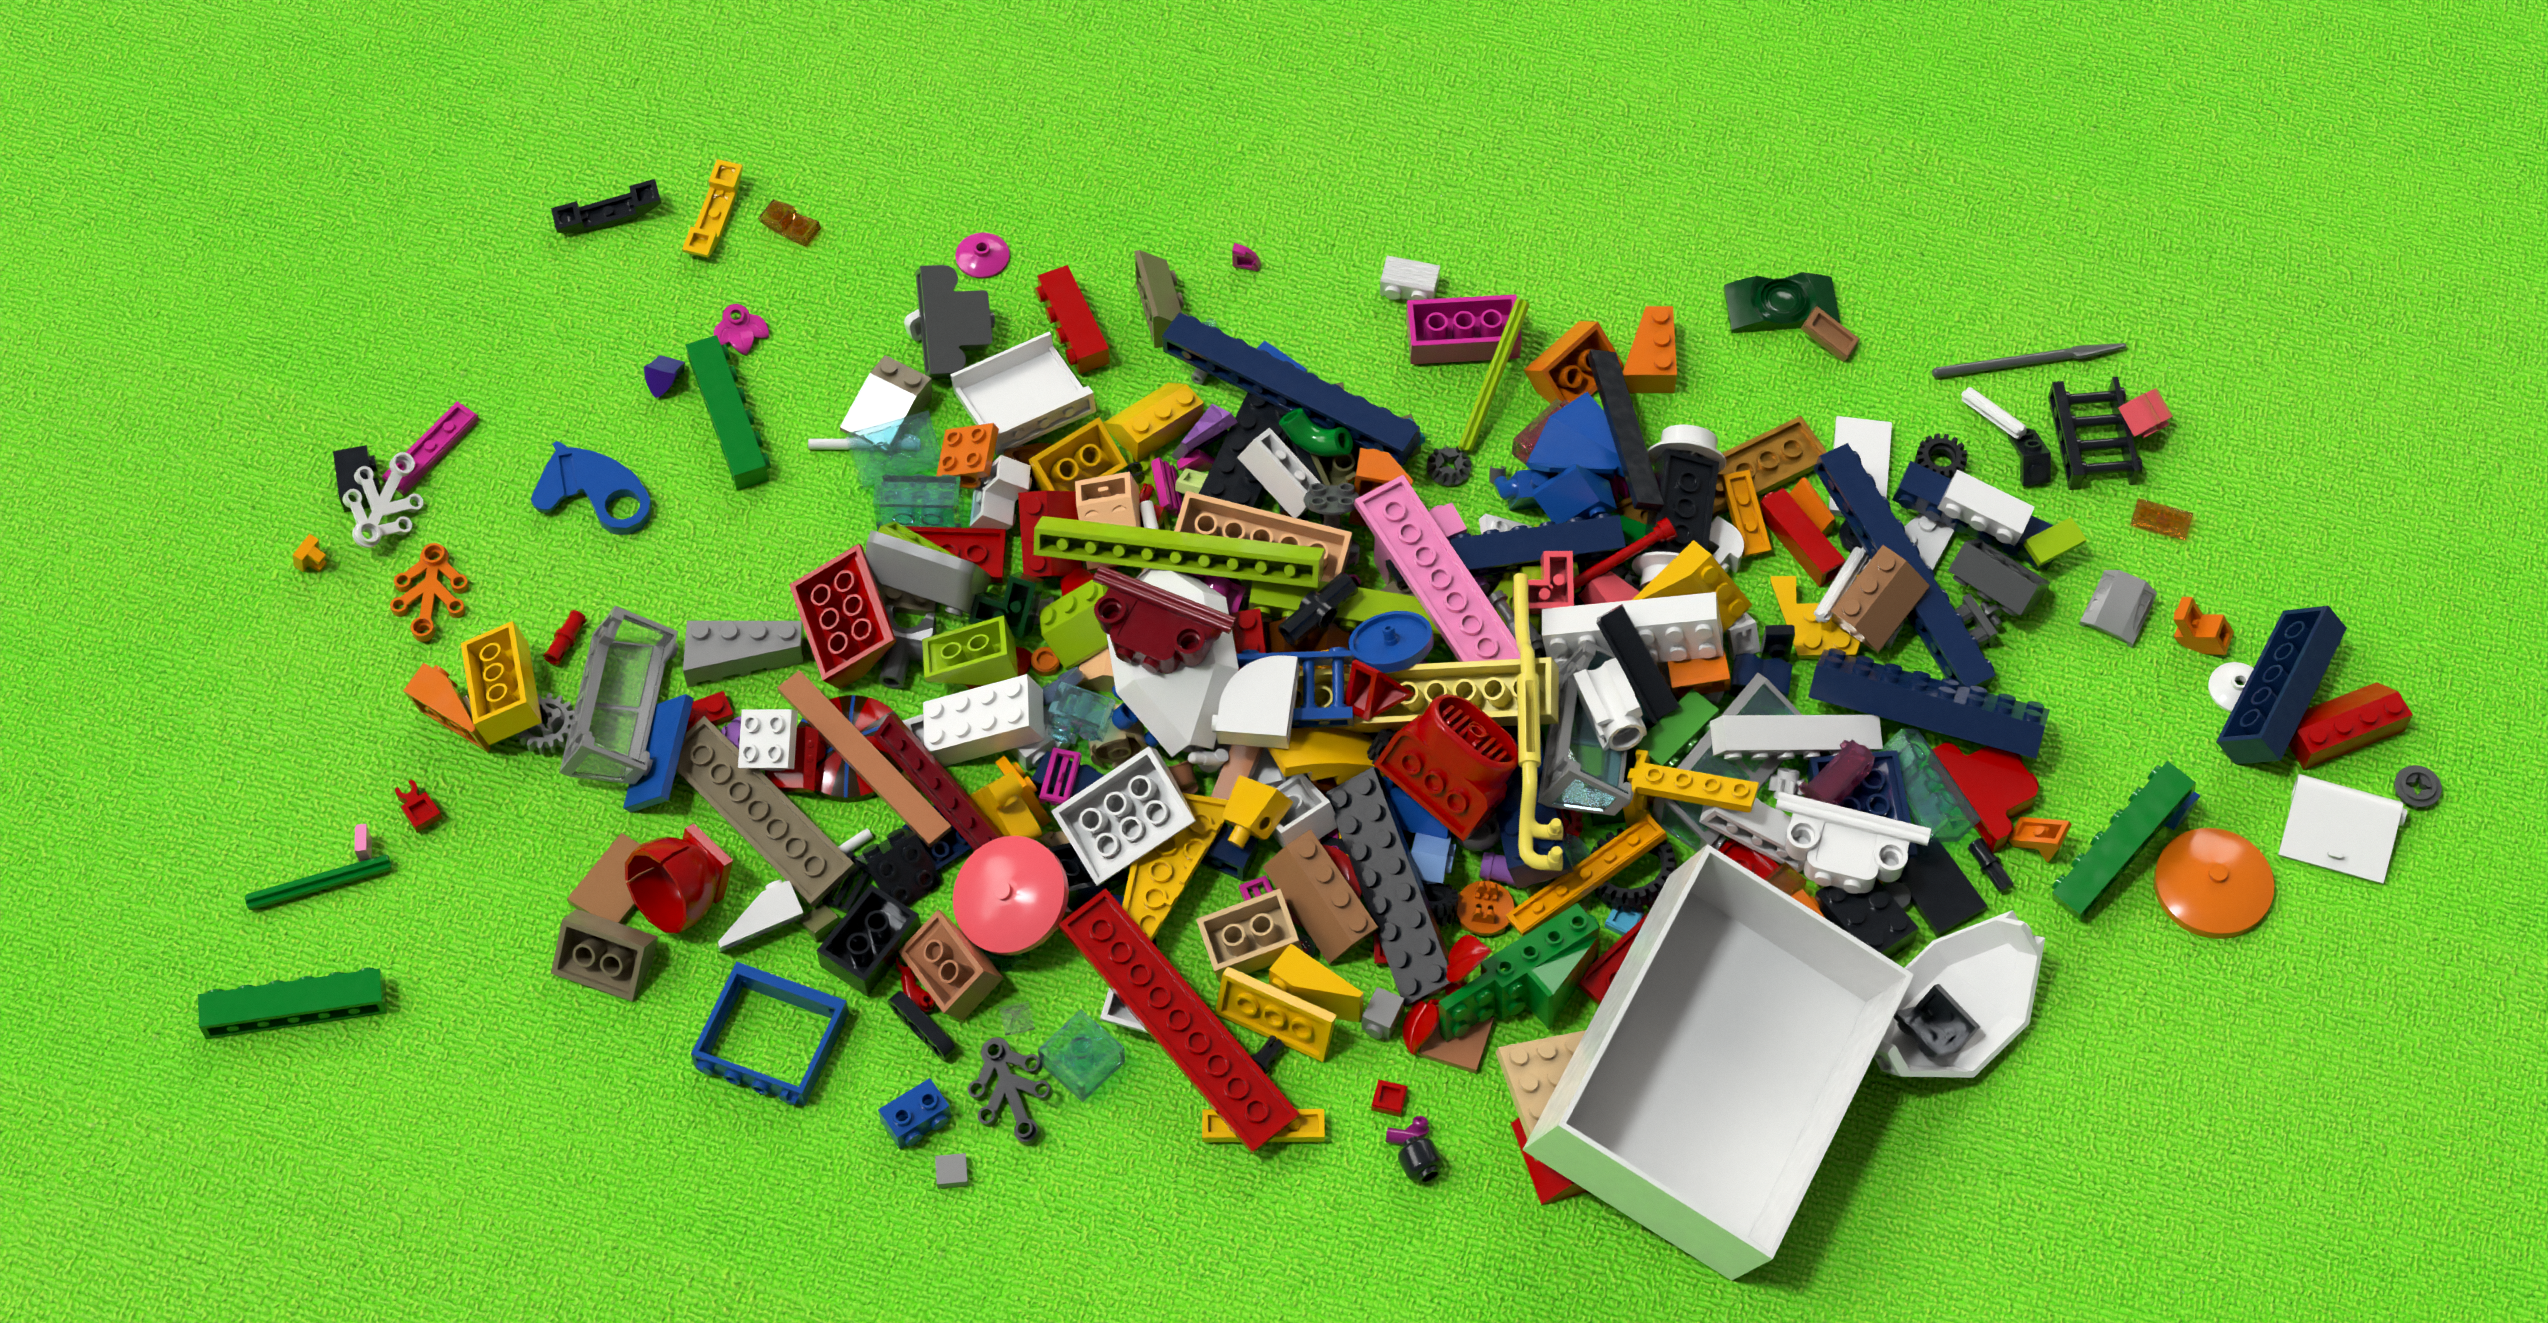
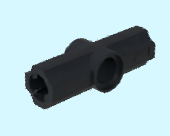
[1278,573,1358,646]

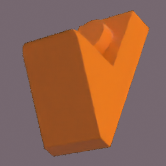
[2008,817,2072,863]

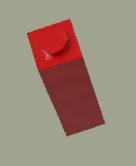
[1760,488,1845,588]

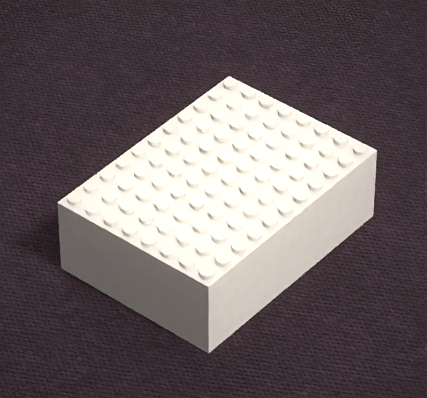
[1523,844,1914,1281]

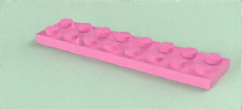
[1354,475,1520,662]

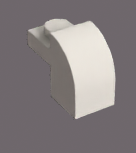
[1708,516,1744,573]

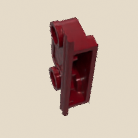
[1093,565,1237,674]

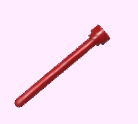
[1573,517,1678,590]

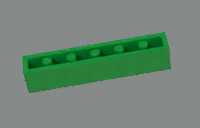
[685,335,771,490]
[2052,760,2196,922]
[198,967,387,1039]

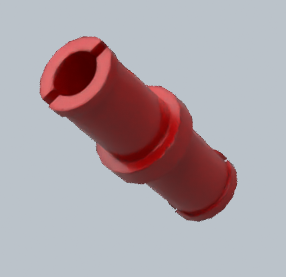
[543,610,587,666]

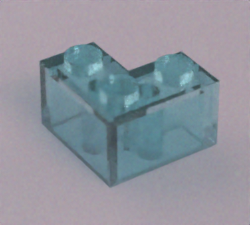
[1048,681,1116,744]

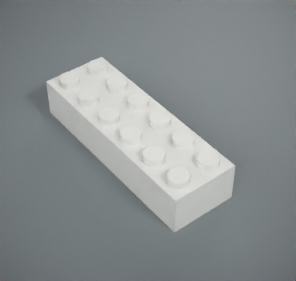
[1542,592,1724,669]

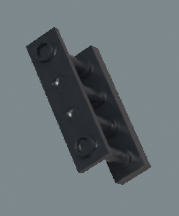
[2048,377,2142,490]

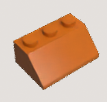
[1524,321,1624,410]
[1348,448,1413,527]

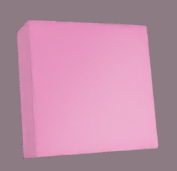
[354,824,372,862]

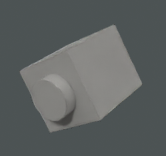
[1362,987,1404,1040]

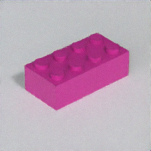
[1406,294,1522,364]

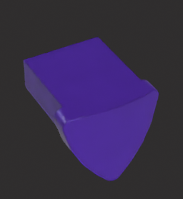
[644,355,685,398]

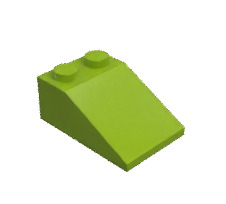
[922,615,1018,685]

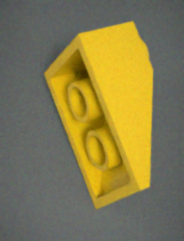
[1269,943,1364,1022]

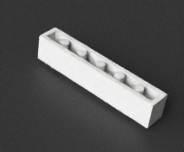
[1710,715,1883,760]

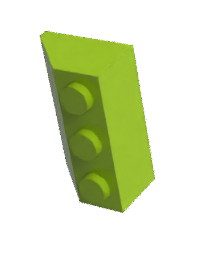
[1039,579,1109,670]

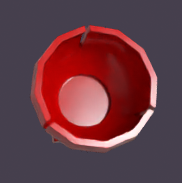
[625,823,733,933]

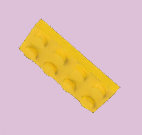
[1215,967,1337,1062]

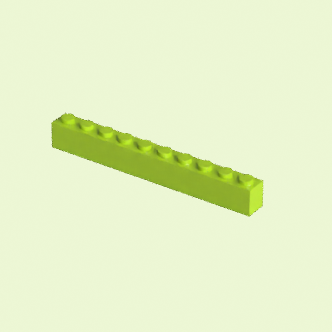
[1034,516,1325,588]
[1248,580,1539,646]

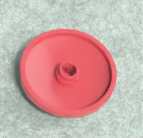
[953,836,1069,955]

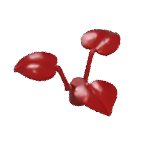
[1402,935,1492,1056]

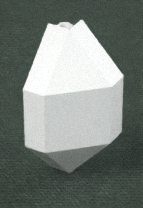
[1107,568,1239,757]
[1873,910,2045,1078]

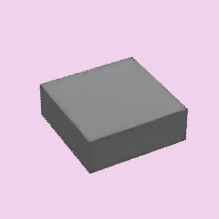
[935,1153,968,1188]

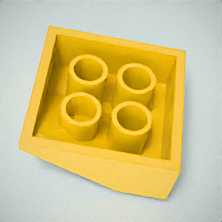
[1632,540,1752,633]

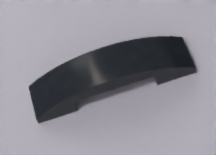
[551,179,661,233]

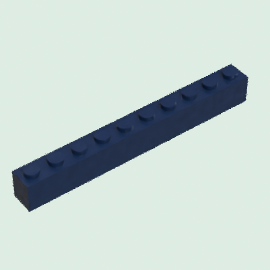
[1162,312,1420,466]
[1813,443,1996,689]

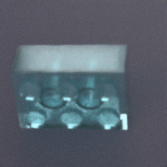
[846,411,941,489]
[873,473,964,532]

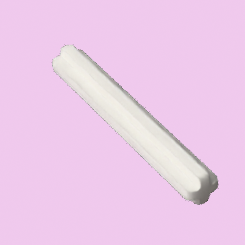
[1814,547,1868,623]

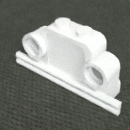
[1775,791,1931,894]

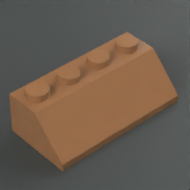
[1263,829,1378,965]

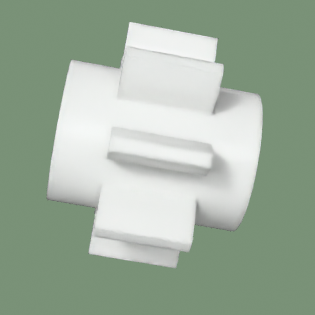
[1768,768,1805,799]

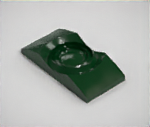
[1724,272,1840,333]

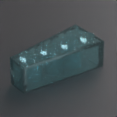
[1879,729,1981,843]

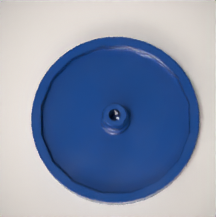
[1349,611,1434,673]

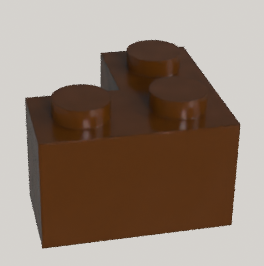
[1266,617,1350,653]

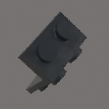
[856,828,941,906]
[1893,984,1980,1058]

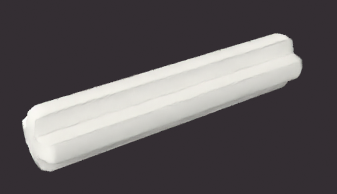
[1961,387,2027,439]

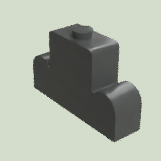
[915,265,995,379]

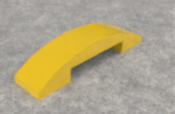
[682,159,743,258]

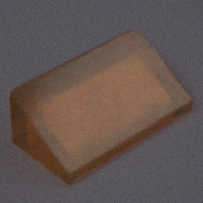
[2130,498,2193,540]

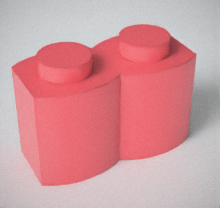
[2118,388,2173,438]

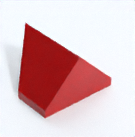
[1344,659,1415,721]

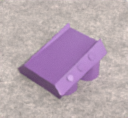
[1171,404,1238,460]

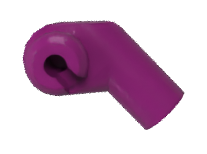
[1385,1116,1429,1145]

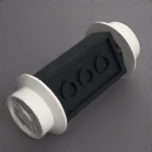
[1632,425,1726,591]

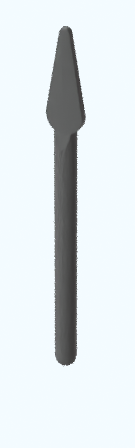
[1932,343,2126,378]

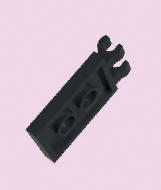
[1895,822,1987,938]

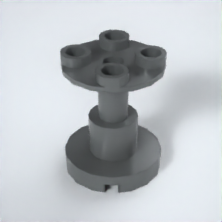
[1303,483,1360,571]

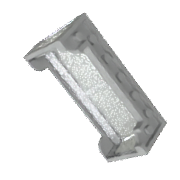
[559,606,679,784]

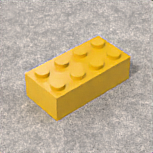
[461,621,542,745]

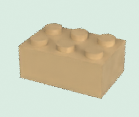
[1196,889,1303,984]

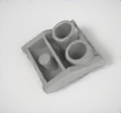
[2079,570,2157,648]

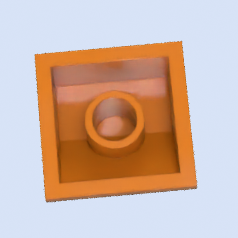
[1667,651,1730,699]

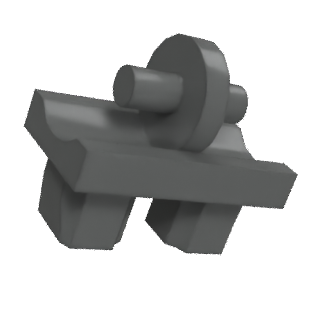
[1955,593,2003,648]

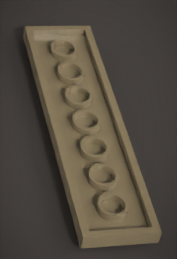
[676,716,857,908]

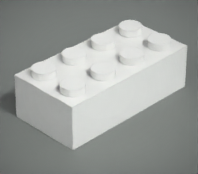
[923,674,1045,767]

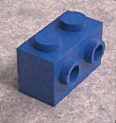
[878,1078,951,1149]

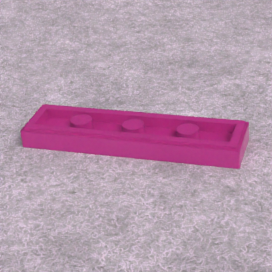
[382,401,479,495]

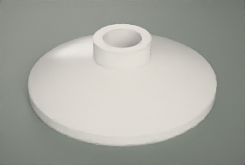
[2208,662,2254,712]

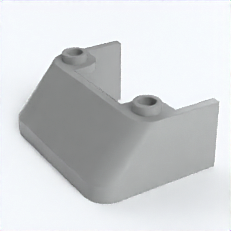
[865,530,992,617]

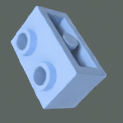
[1411,833,1456,884]

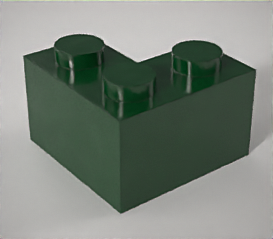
[968,572,1045,638]

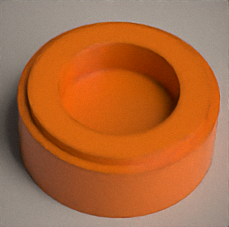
[1031,647,1060,676]

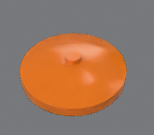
[2153,828,2274,939]

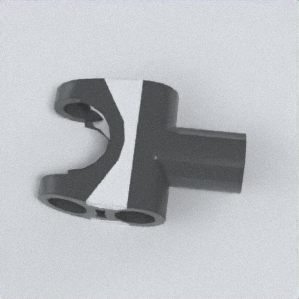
[879,605,936,689]

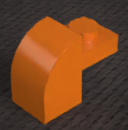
[2173,597,2234,655]

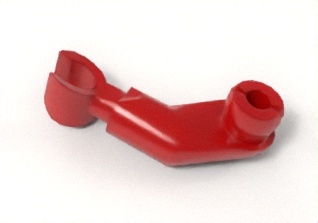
[895,957,936,1012]

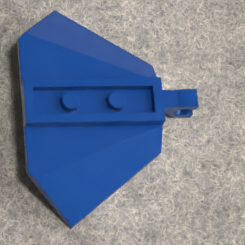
[1526,392,1624,479]

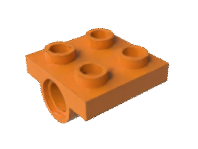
[936,423,999,489]

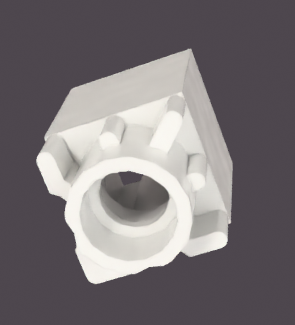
[1573,658,1647,751]

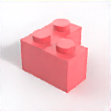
[1513,551,1574,614]

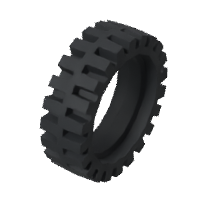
[1591,826,1677,913]

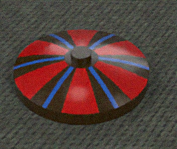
[797,695,903,803]

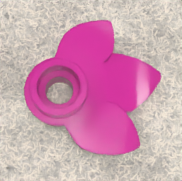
[713,304,769,355]

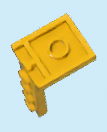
[1623,749,1759,829]

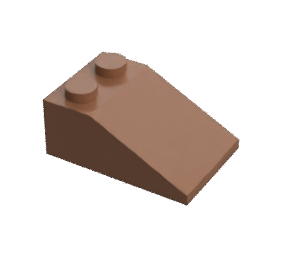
[898,910,1004,1021]

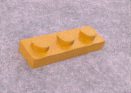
[1720,470,1772,558]

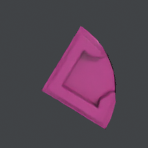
[1232,243,1261,271]
[1177,449,1215,472]

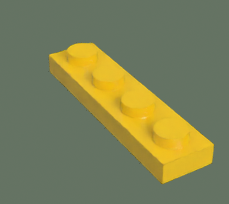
[1202,1109,1325,1142]

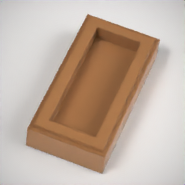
[1800,306,1860,362]

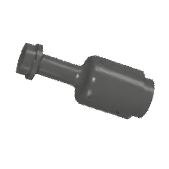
[1488,590,1545,658]

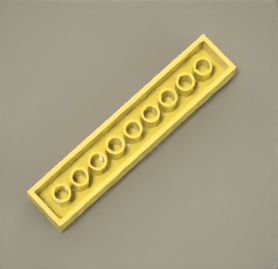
[1294,657,1559,733]

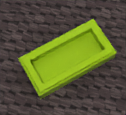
[2023,517,2087,567]

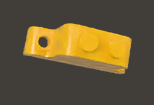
[969,771,1042,840]

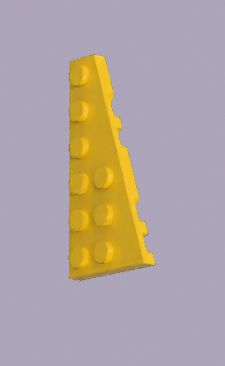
[1122,793,1228,941]

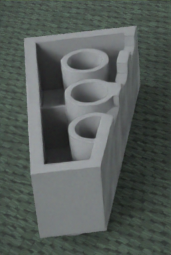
[683,621,805,687]

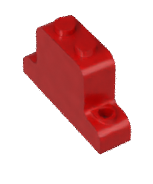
[1928,743,2039,853]

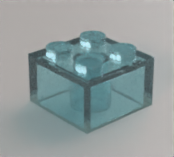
[1038,1009,1125,1102]

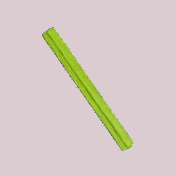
[1458,299,1530,453]

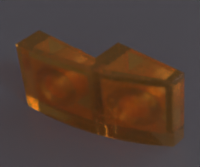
[758,199,821,247]

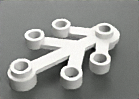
[343,452,423,548]

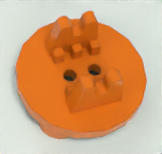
[1456,881,1514,936]

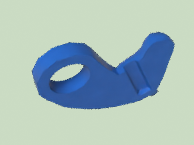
[531,441,652,535]

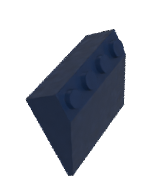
[1806,750,1917,860]

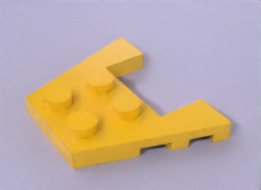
[1770,575,1862,659]

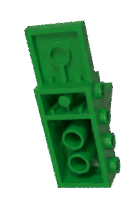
[1439,903,1600,1042]

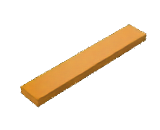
[1506,814,1668,937]

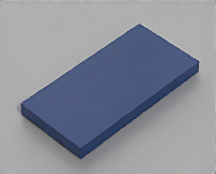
[623,694,694,813]

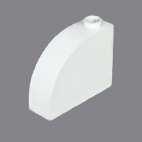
[1212,655,1300,749]

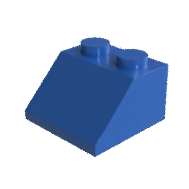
[1532,463,1617,524]

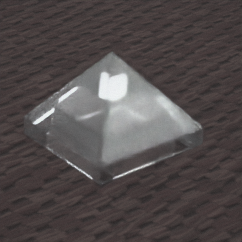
[999,1001,1035,1036]

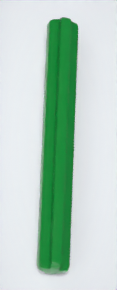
[245,854,392,910]

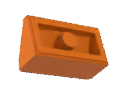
[1789,477,1835,537]

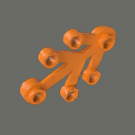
[390,543,469,642]

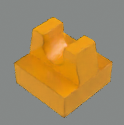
[293,534,327,572]

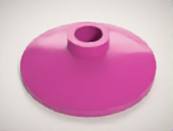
[955,232,1010,279]

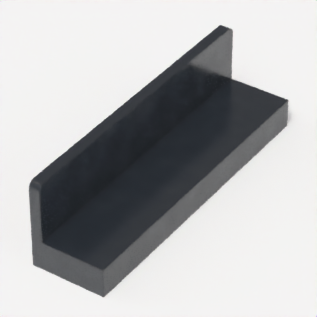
[1596,604,1680,724]

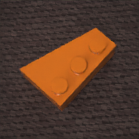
[1623,306,1677,393]

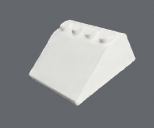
[1051,746,1196,886]

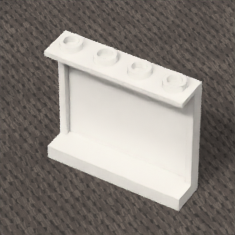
[950,332,1096,455]

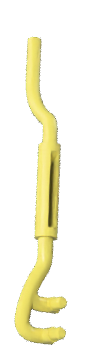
[1514,573,1563,871]

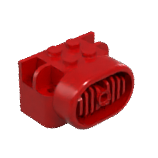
[1374,694,1519,842]

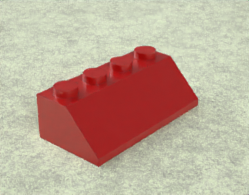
[2288,682,2413,770]

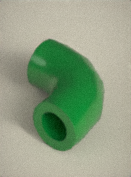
[1279,408,1353,457]

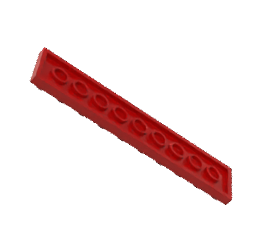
[1059,888,1299,1154]

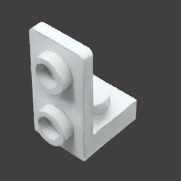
[1726,612,1760,659]

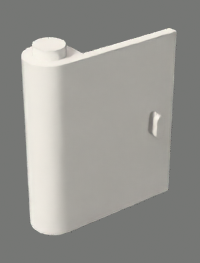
[2278,774,2407,884]

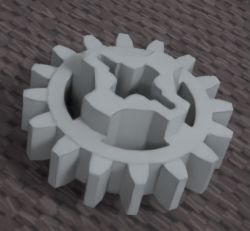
[516,693,574,754]

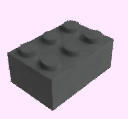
[1948,538,2050,617]

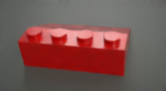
[789,544,896,690]

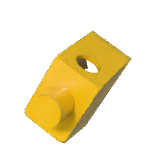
[1223,775,1293,849]

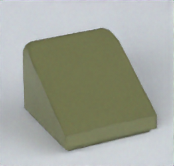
[799,903,840,942]

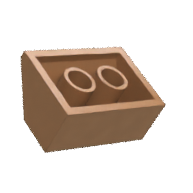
[1831,545,1930,653]

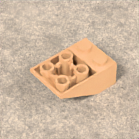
[1075,472,1141,571]

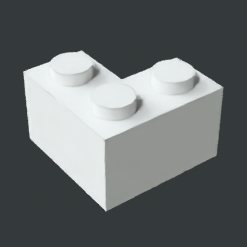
[969,455,1032,531]

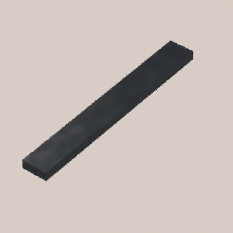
[1587,349,1664,512]

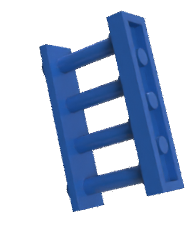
[1236,647,1354,728]

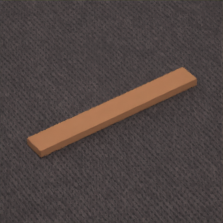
[777,670,952,848]

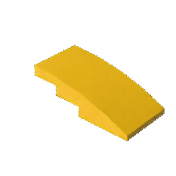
[1267,727,1386,785]

